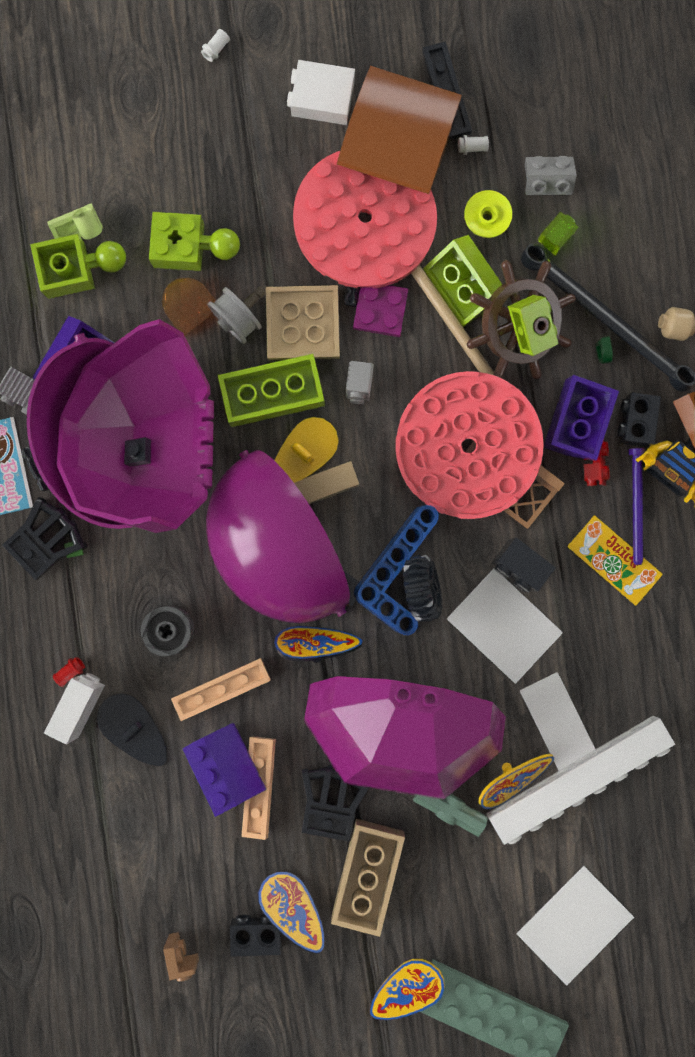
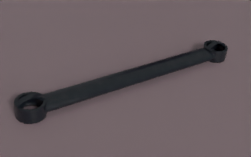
[521,244,695,392]

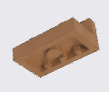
[163,932,199,981]

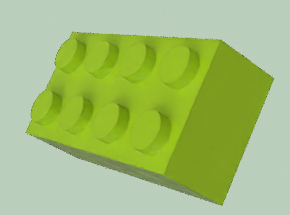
[218,354,325,427]

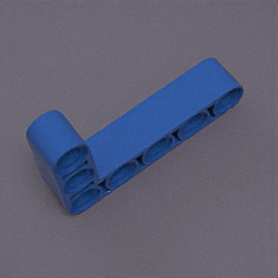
[354,505,439,635]

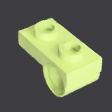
[47,203,103,240]

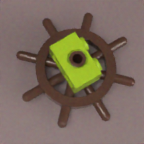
[467,260,576,379]

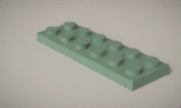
[420,959,569,1057]

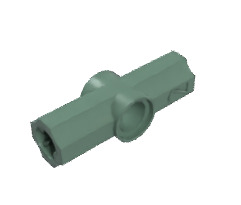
[413,794,488,837]

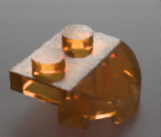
[162,278,216,336]

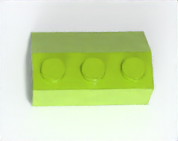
[423,235,503,327]

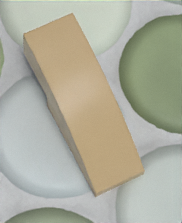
[294,461,359,504]

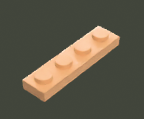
[171,658,271,721]
[242,736,276,840]

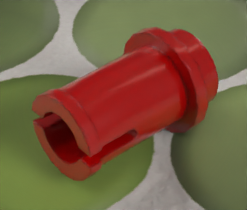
[53,657,85,687]

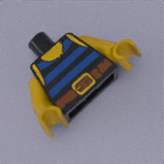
[636,438,695,507]

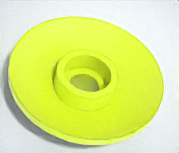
[464,190,512,238]

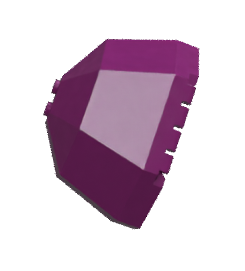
[57,319,214,533]
[304,676,506,799]

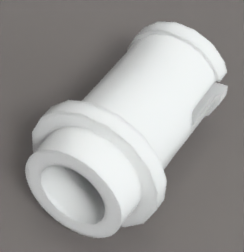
[201,29,230,62]
[458,135,489,155]

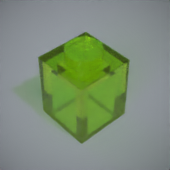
[537,211,578,256]

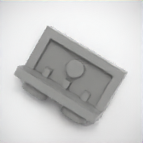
[525,156,577,195]

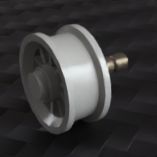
[207,286,266,344]

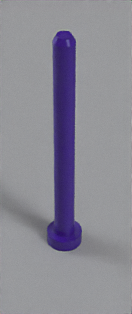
[629,448,646,565]

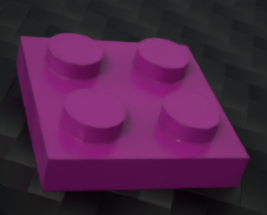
[353,285,408,337]

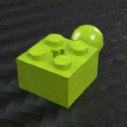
[149,212,240,271]
[30,234,126,299]

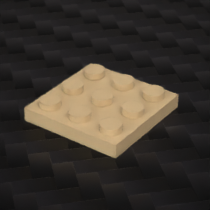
[266,285,340,360]

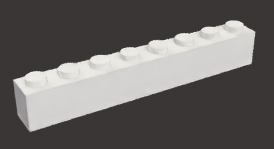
[486,716,675,845]

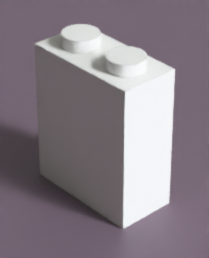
[287,60,355,125]
[44,673,105,744]

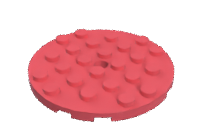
[293,151,437,288]
[396,371,544,519]

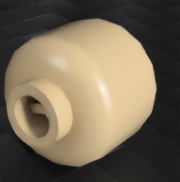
[658,307,695,341]

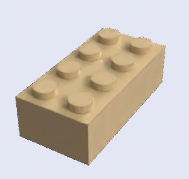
[331,819,405,937]

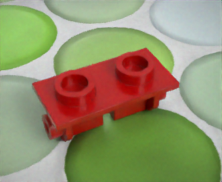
[584,439,610,486]

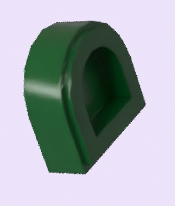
[595,336,613,364]

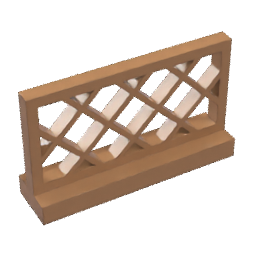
[466,441,565,529]

